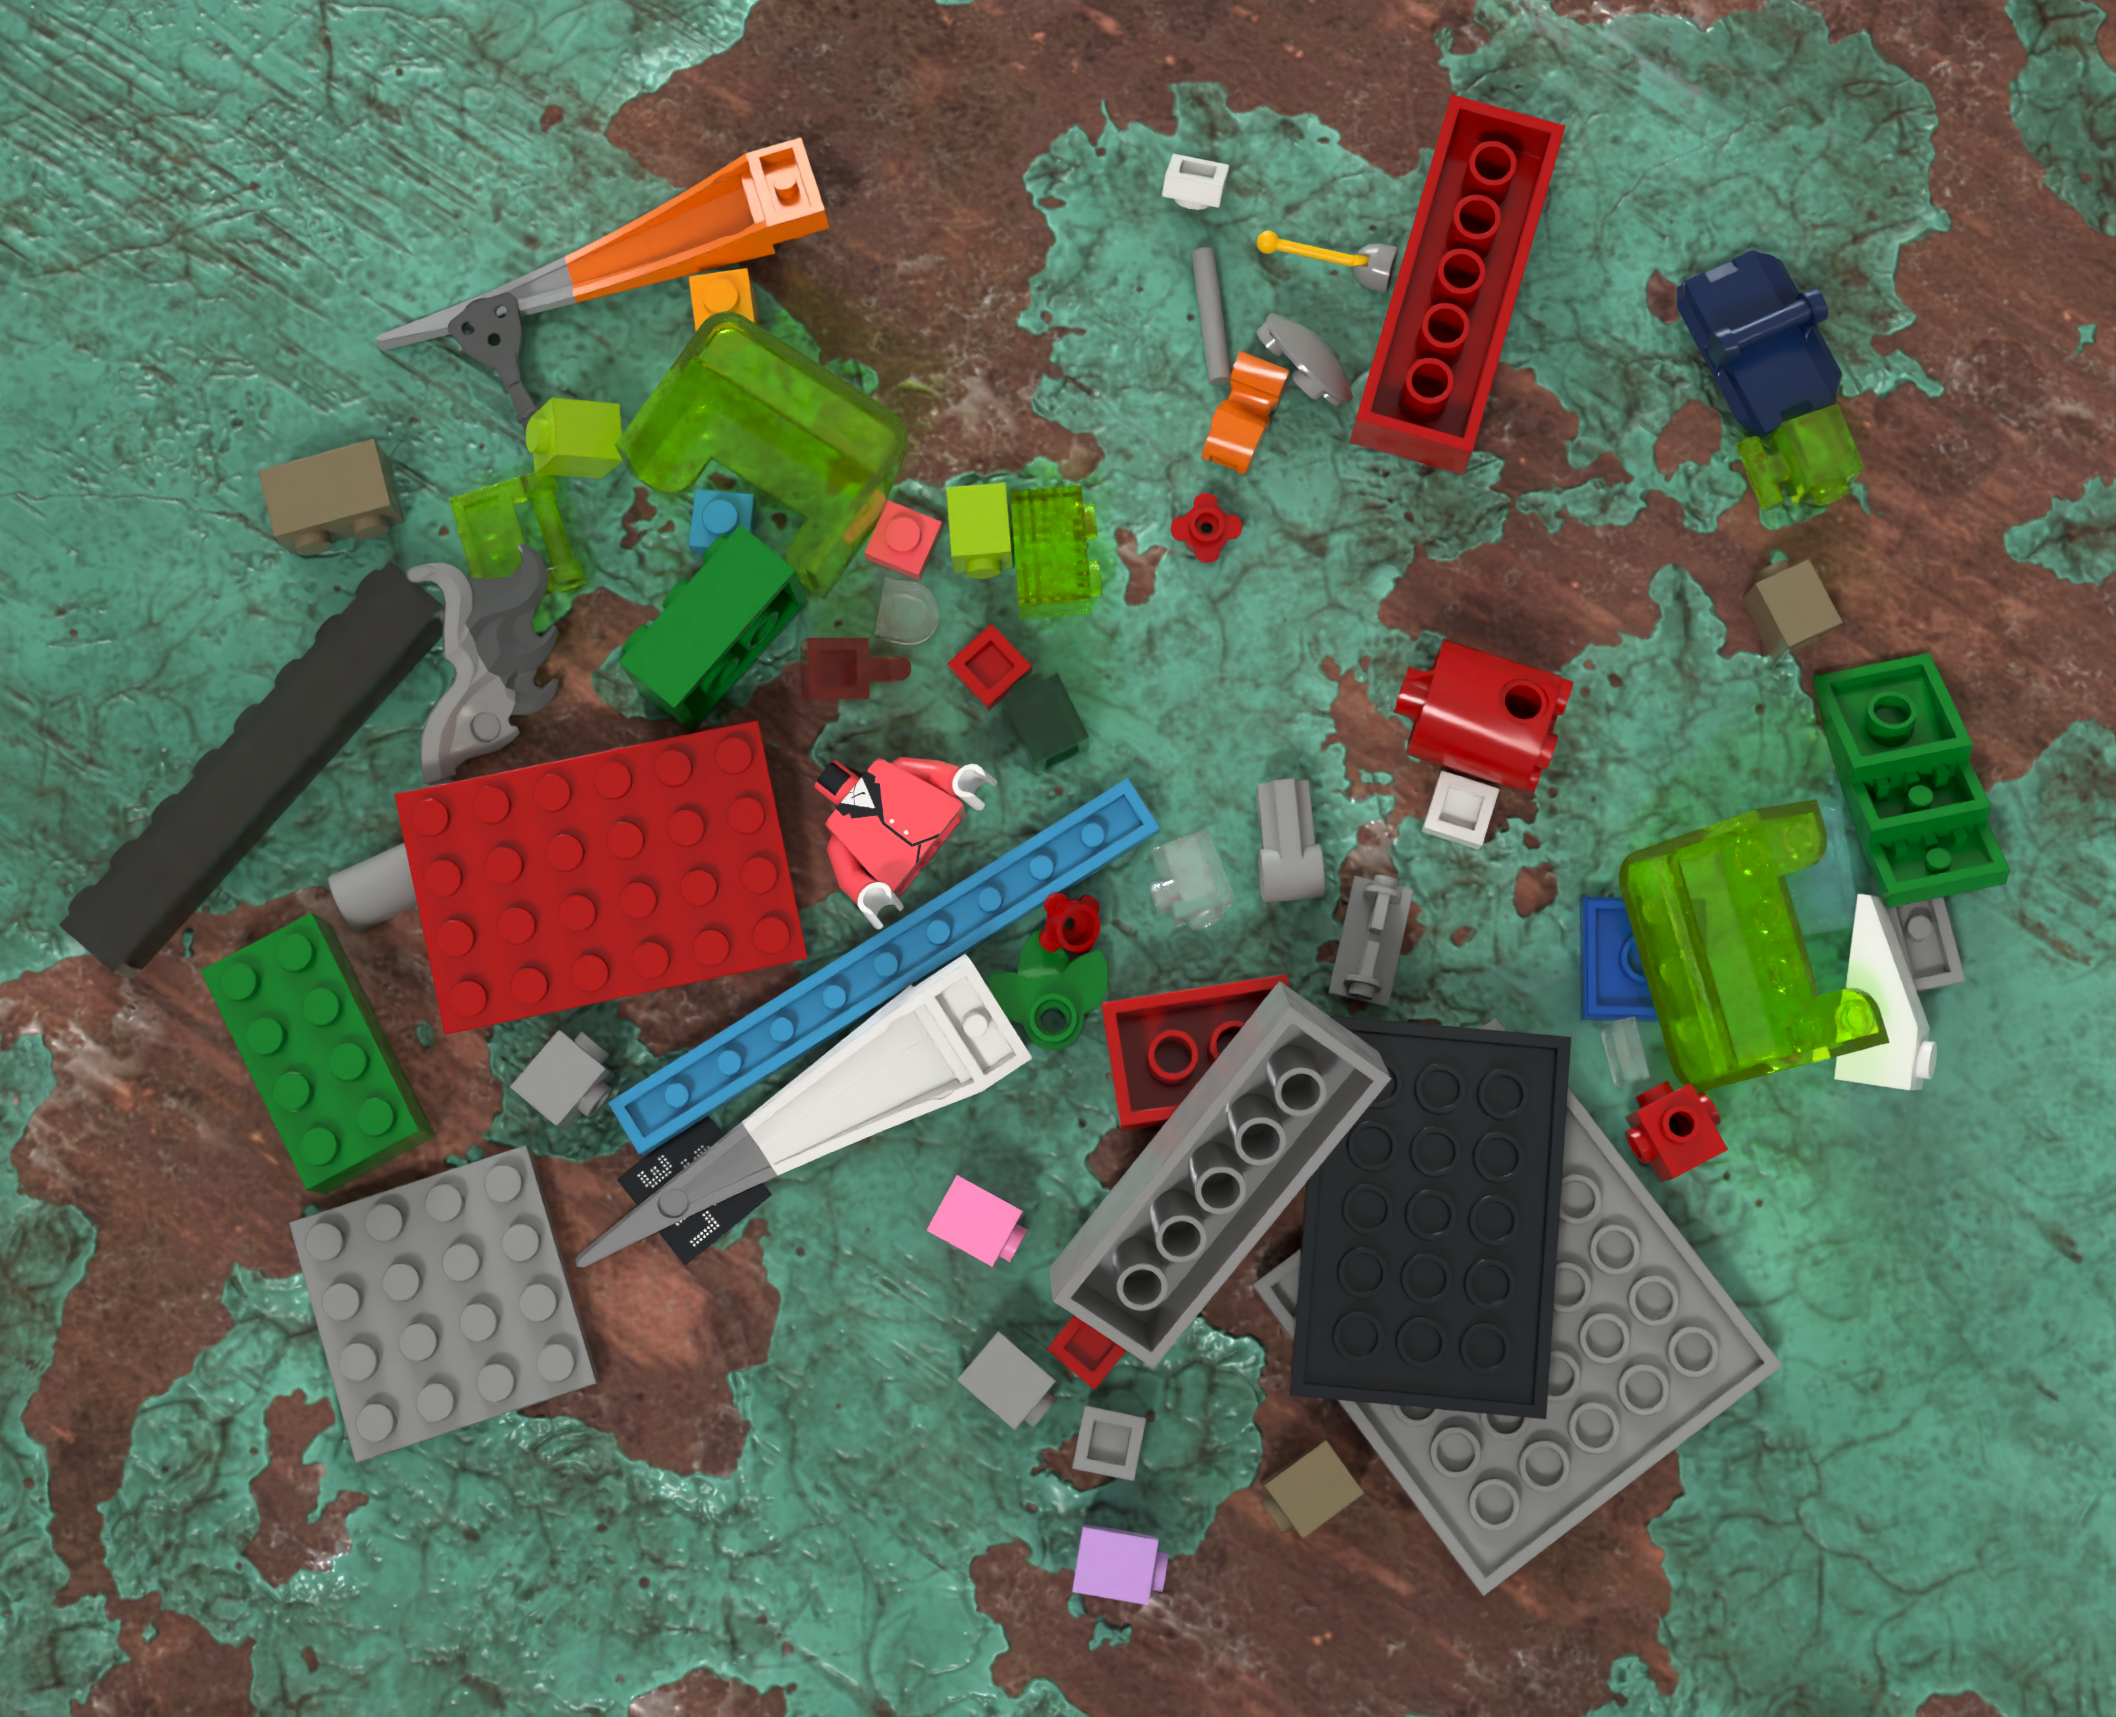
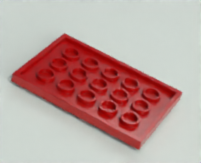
[394,720,808,1035]

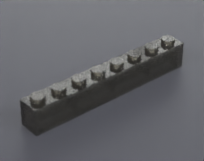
[59,561,444,980]

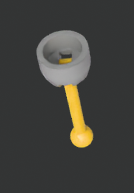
[1256,230,1398,293]

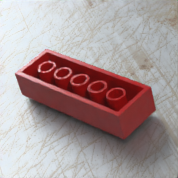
[1349,94,1566,475]

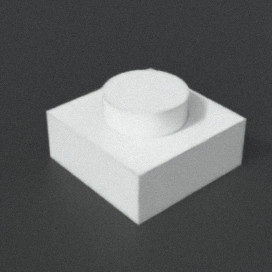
[1162,154,1229,210]
[1421,770,1499,850]

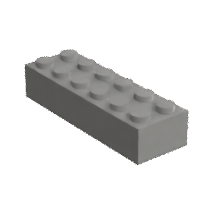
[1048,981,1392,1368]

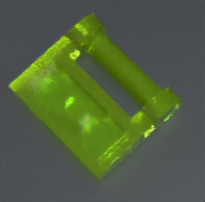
[449,472,587,595]

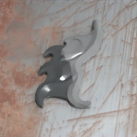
[406,543,559,787]

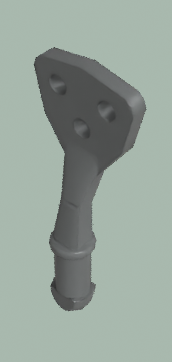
[448,293,541,433]

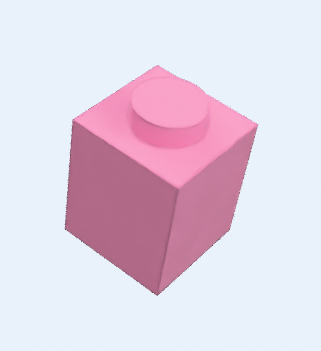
[927,1175,1028,1269]

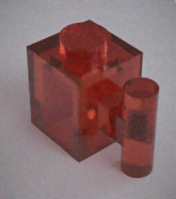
[800,638,911,702]

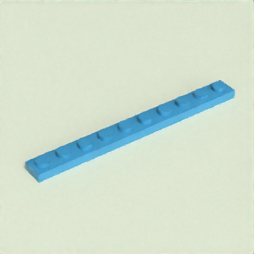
[608,778,1160,1156]

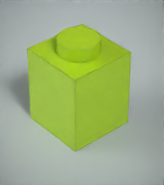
[526,397,624,479]
[946,482,1013,579]

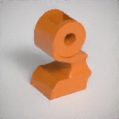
[1201,350,1290,476]

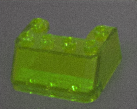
[615,311,908,600]
[1619,799,1890,1091]

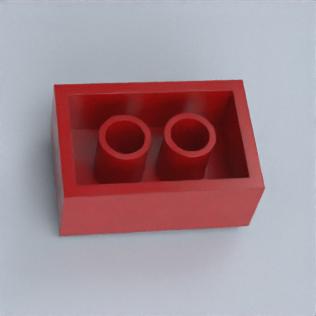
[1101,974,1289,1132]

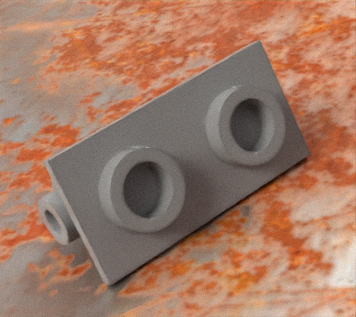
[1328,875,1414,1008]

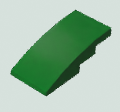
[1812,653,2010,908]

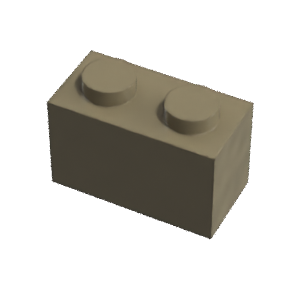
[258,439,405,555]

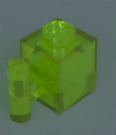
[1736,404,1865,511]

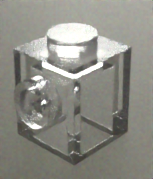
[1147,829,1235,930]

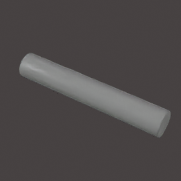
[1191,247,1231,385]

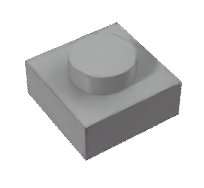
[1072,1405,1146,1481]

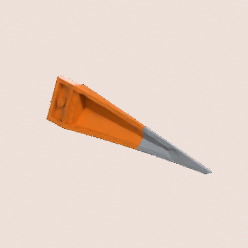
[375,138,830,351]

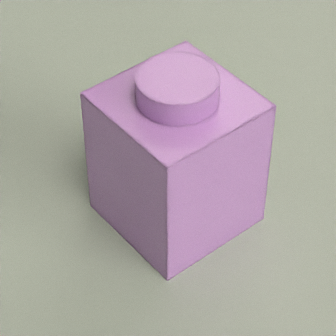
[1072,1523,1168,1605]

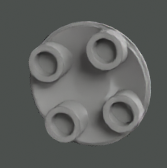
[1256,313,1353,407]

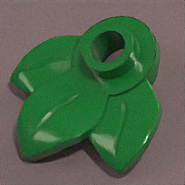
[988,930,1108,1051]

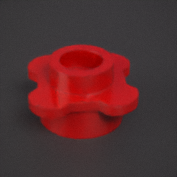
[1171,493,1242,563]
[1038,892,1100,954]

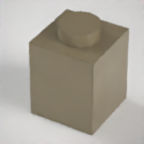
[1742,559,1843,662]
[1260,1438,1364,1539]

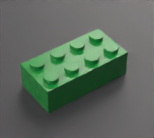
[200,913,436,1194]

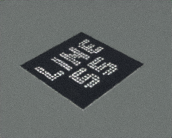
[618,1116,772,1266]

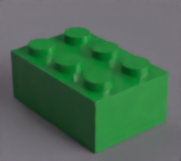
[619,524,808,734]

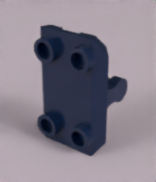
[1677,250,1842,439]

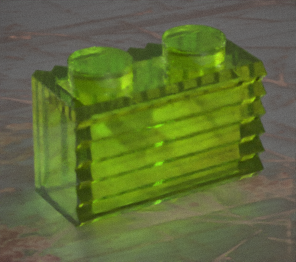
[1010,485,1102,620]

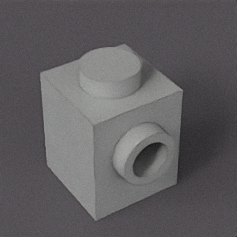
[510,1030,615,1131]

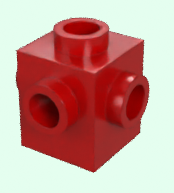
[1625,1080,1728,1182]

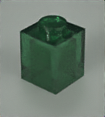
[1003,673,1089,775]

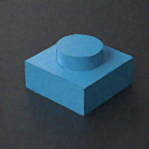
[688,489,757,554]

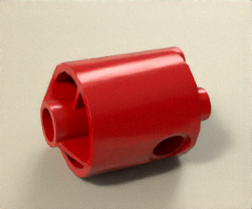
[1394,639,1573,793]

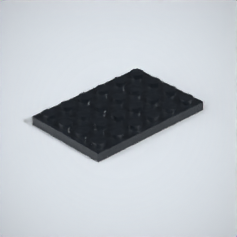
[1289,1016,1571,1419]

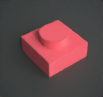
[864,500,943,581]

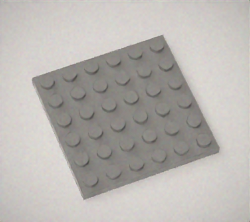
[1252,1088,1783,1596]

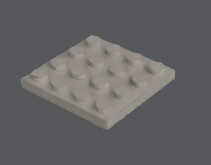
[289,1145,600,1463]

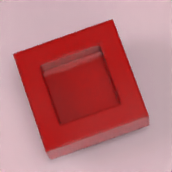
[947,624,1033,711]
[1046,1316,1127,1390]

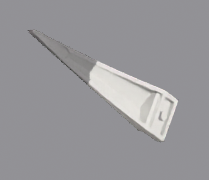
[575,954,1032,1267]

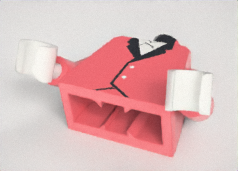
[814,757,997,929]

